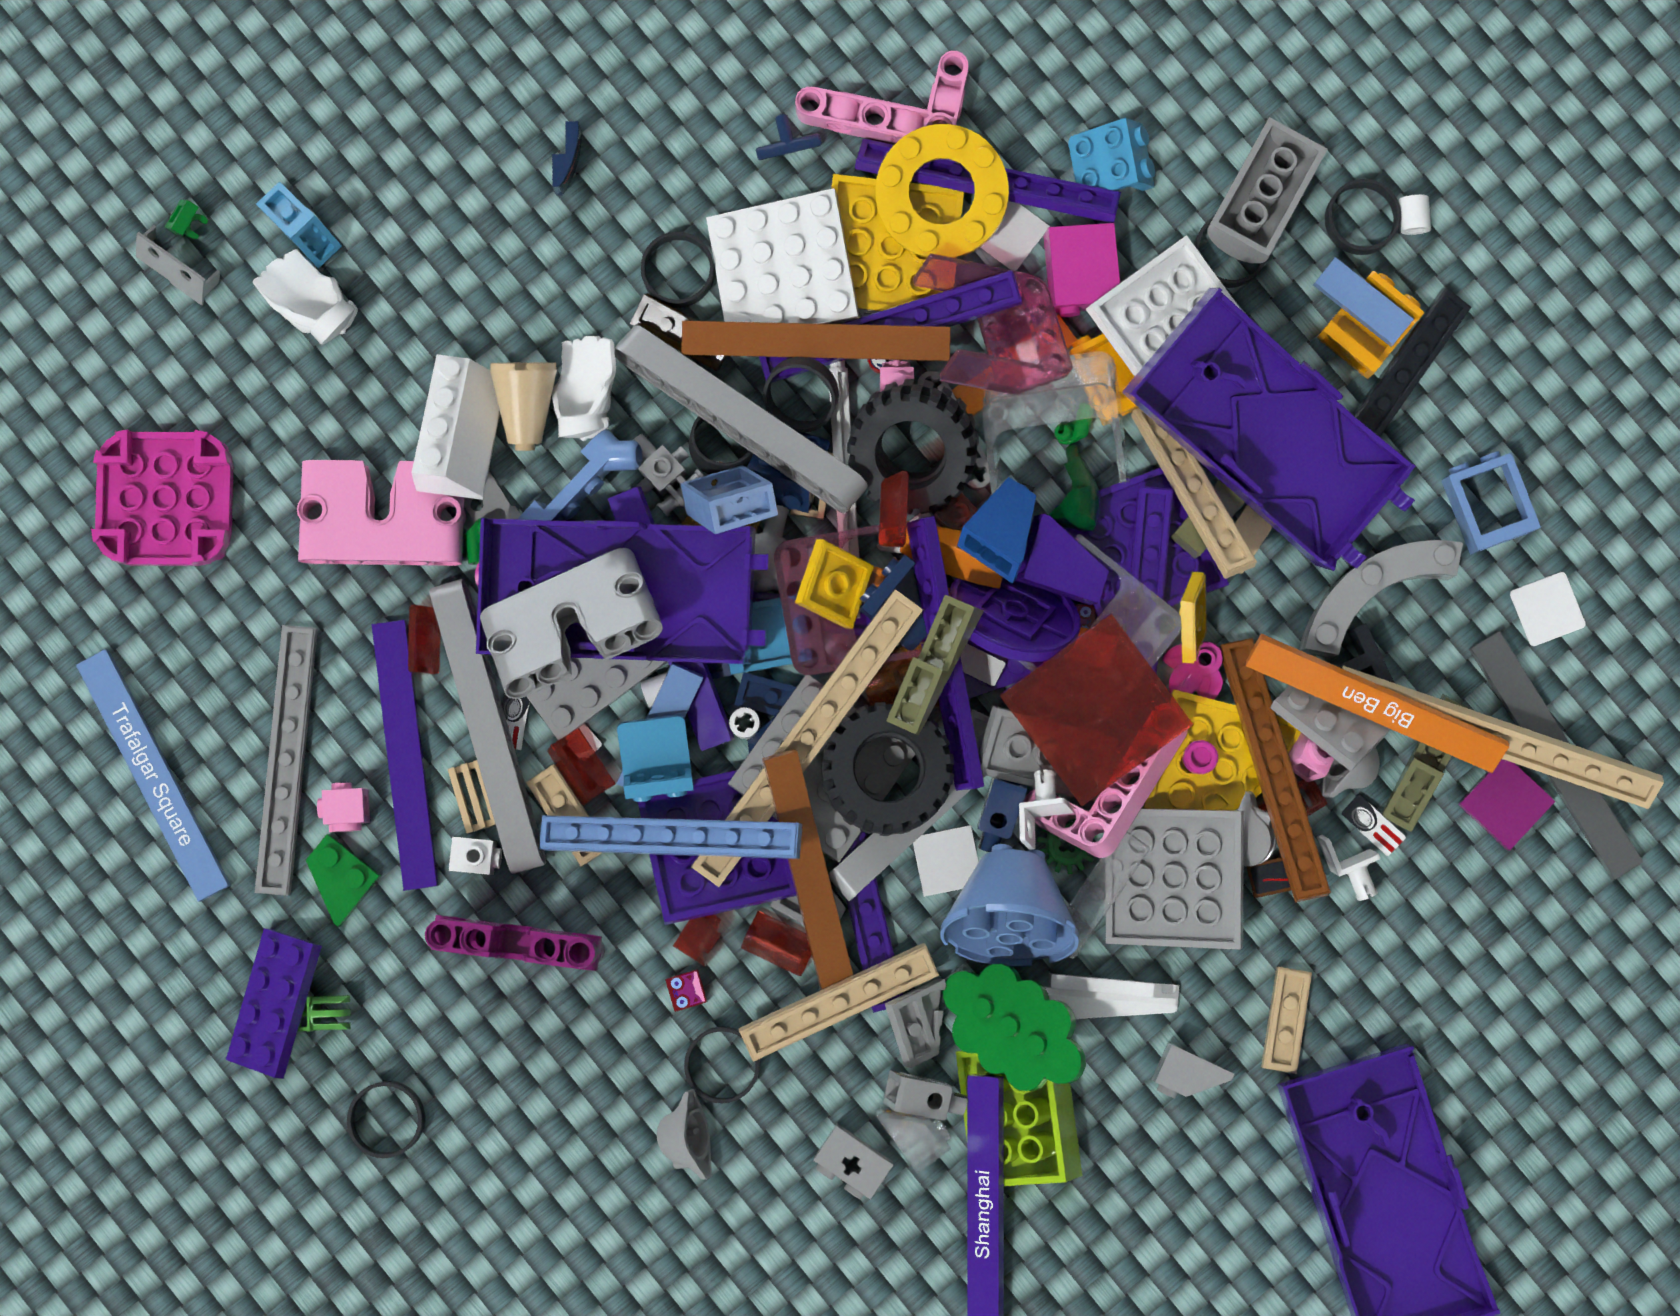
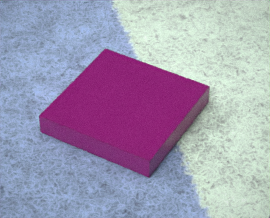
[1458,759,1556,851]

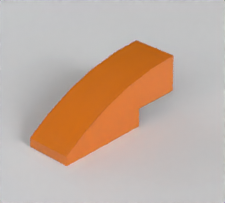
[900,521,1003,589]

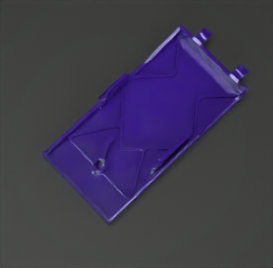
[1122,288,1416,571]
[476,518,769,664]
[1277,1044,1501,1316]

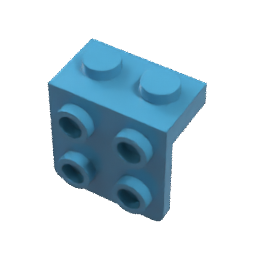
[1068,118,1155,191]
[617,715,693,802]

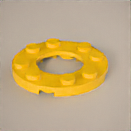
[875,124,1009,260]

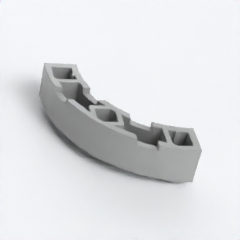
[1299,540,1463,658]

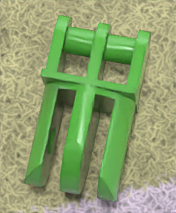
[298,995,351,1032]

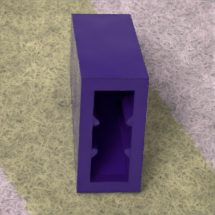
[1016,514,1110,605]

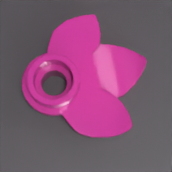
[1162,641,1223,700]

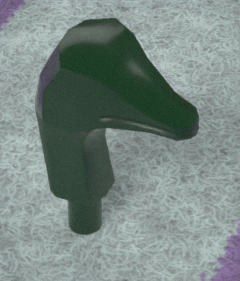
[1047,445,1101,532]

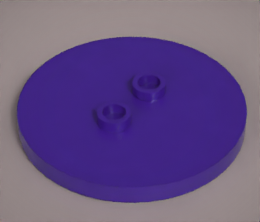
[949,578,1081,662]

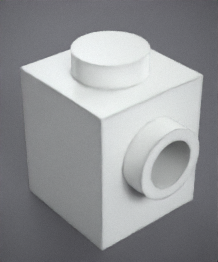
[449,837,502,875]

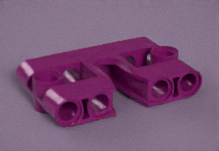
[425,915,605,971]

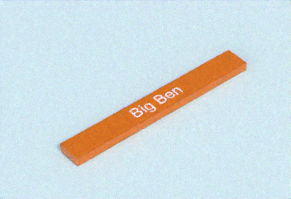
[1246,634,1509,773]

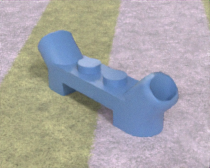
[518,429,642,521]

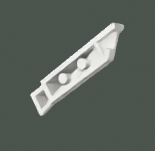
[1044,973,1179,1019]

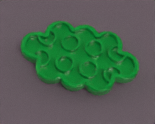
[943,964,1086,1091]

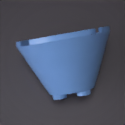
[940,844,1079,967]

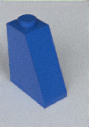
[957,477,1036,583]

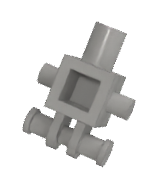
[633,434,704,517]

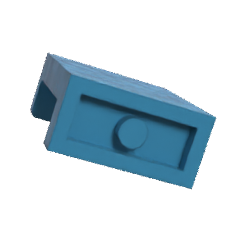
[729,594,816,675]

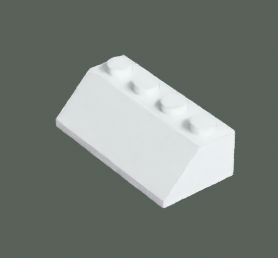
[411,355,500,500]

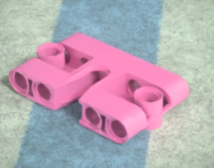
[297,460,466,566]

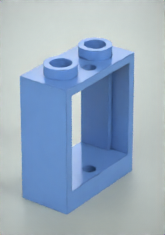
[1441,451,1541,555]
[680,465,778,534]

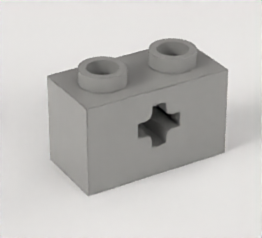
[813,1123,893,1200]

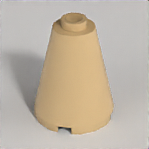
[490,362,557,451]

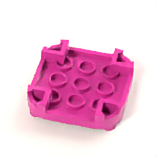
[91,429,234,566]

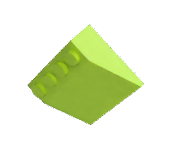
[955,1050,1083,1186]

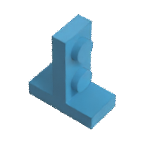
[256,182,342,269]

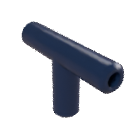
[756,114,822,160]

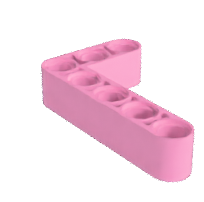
[1024,703,1188,858]

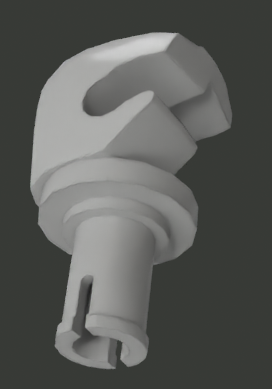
[753,505,791,593]

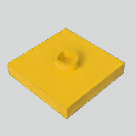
[794,539,874,629]
[1179,572,1207,663]

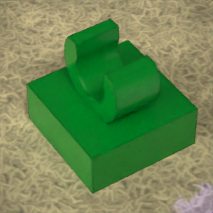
[164,199,208,239]

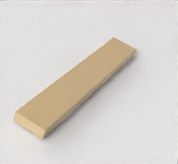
[1131,408,1257,579]
[738,943,939,1062]

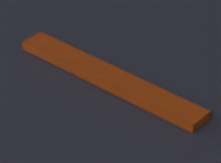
[681,321,951,361]
[1219,638,1331,903]
[762,749,853,990]

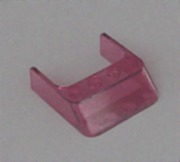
[913,254,1073,395]
[774,520,922,675]

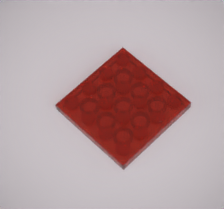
[1000,613,1194,806]

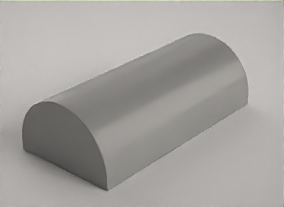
[1207,117,1328,263]

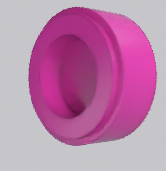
[1183,740,1218,775]

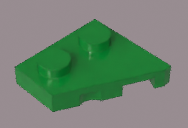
[306,834,381,927]

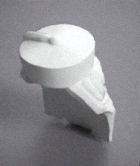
[253,249,358,345]
[552,336,616,441]

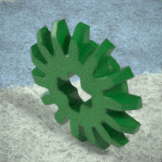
[1037,818,1097,874]

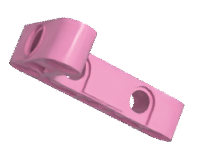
[795,51,968,144]

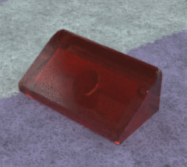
[879,471,909,547]
[408,605,440,675]
[547,728,616,806]
[741,911,812,976]

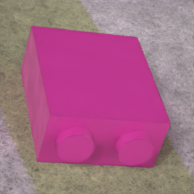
[1043,223,1120,317]

